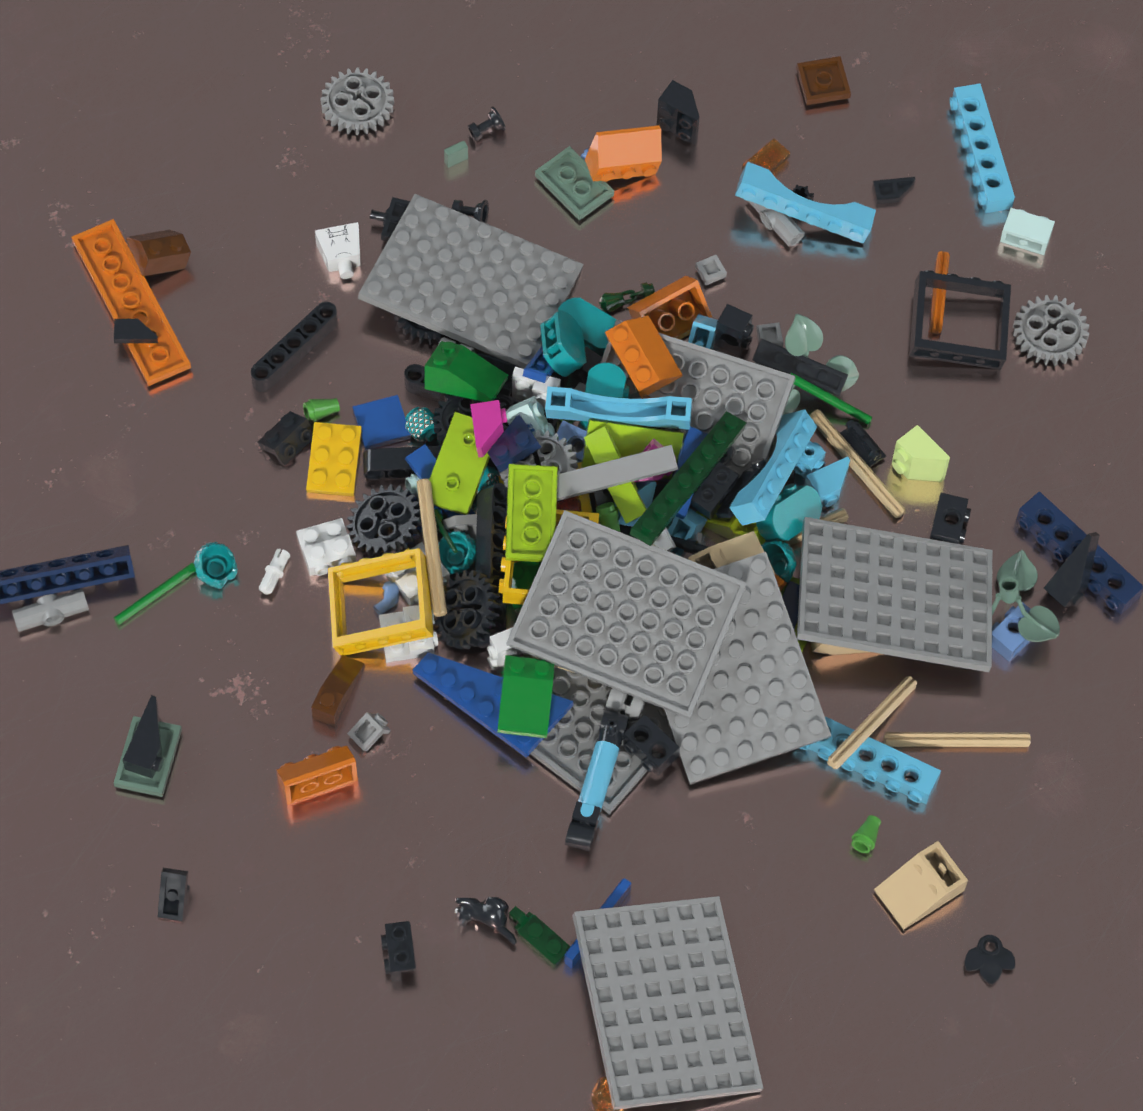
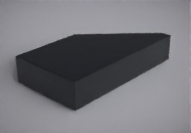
[873,177,915,204]
[114,319,158,343]

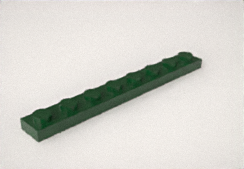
[630,411,747,546]

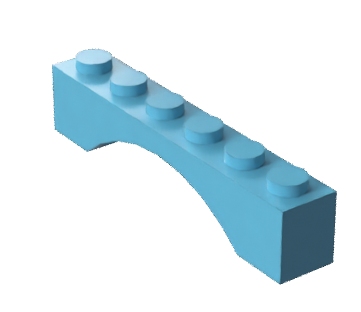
[735,162,876,243]
[545,386,692,430]
[729,409,817,526]

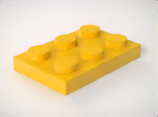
[306,422,362,497]

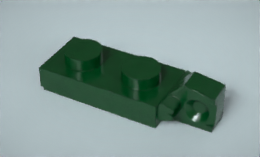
[509,906,571,968]

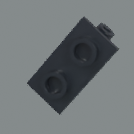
[840,420,886,467]

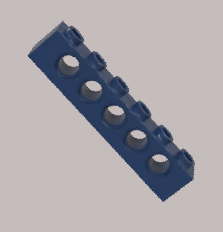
[1016,491,1143,615]
[0,545,135,604]

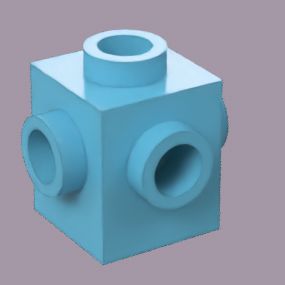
[793,441,826,479]

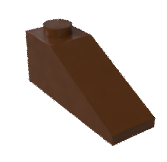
[311,655,365,727]

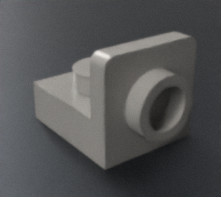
[443,514,477,541]
[347,712,391,751]

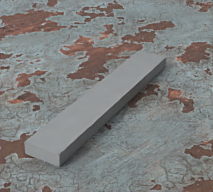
[557,445,678,501]

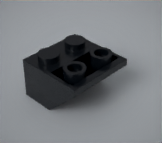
[656,80,700,145]

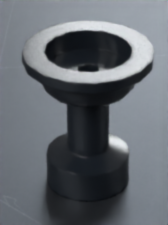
[468,106,506,142]
[452,200,489,223]

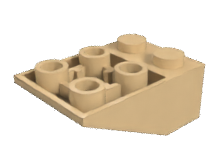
[688,531,776,575]
[874,841,968,930]

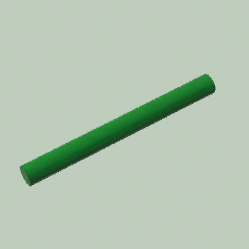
[789,372,872,425]
[113,563,196,625]

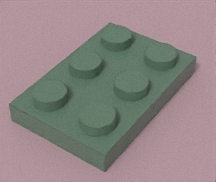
[535,146,614,221]
[114,716,182,797]

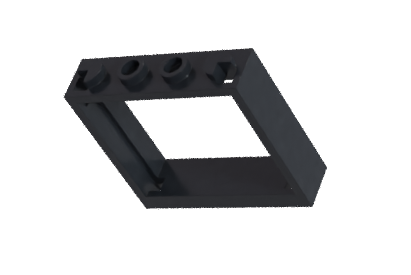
[909,270,1011,370]

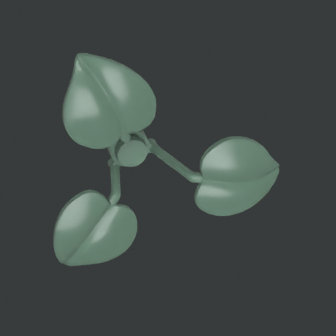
[783,314,859,415]
[992,550,1060,642]

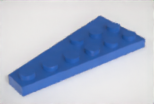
[412,652,574,758]

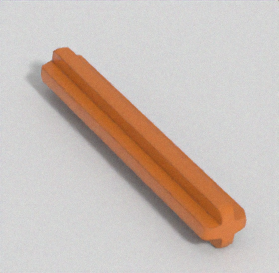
[929,251,950,334]

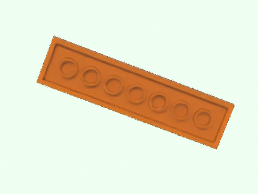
[71,219,191,386]

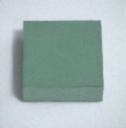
[444,141,468,168]

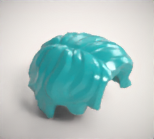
[438,531,476,575]
[761,540,797,585]
[194,541,238,589]

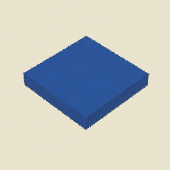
[352,395,411,451]

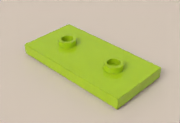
[429,412,495,515]
[581,419,684,480]
[505,464,558,562]

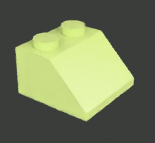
[892,425,950,482]

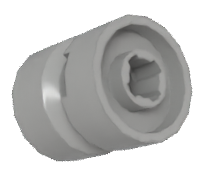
[606,688,646,720]

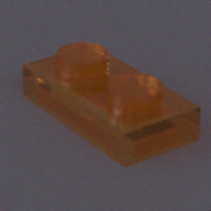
[742,139,790,172]

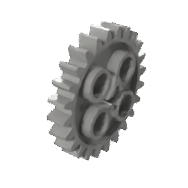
[321,67,394,135]
[1013,295,1089,366]
[500,430,578,488]

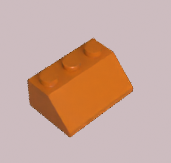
[585,125,662,182]
[627,276,713,339]
[605,315,683,399]
[276,745,358,805]

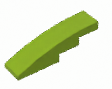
[584,426,647,524]

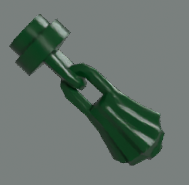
[599,282,655,313]

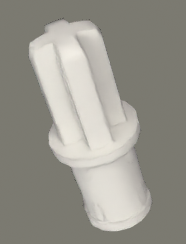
[259,549,290,595]

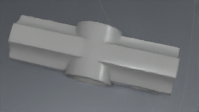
[748,201,804,247]
[12,589,89,632]

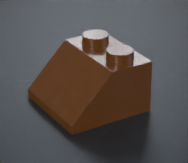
[126,230,191,276]

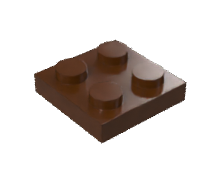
[796,56,851,105]

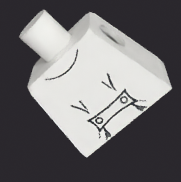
[315,222,361,279]

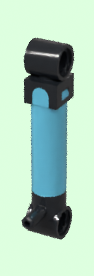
[565,710,630,851]

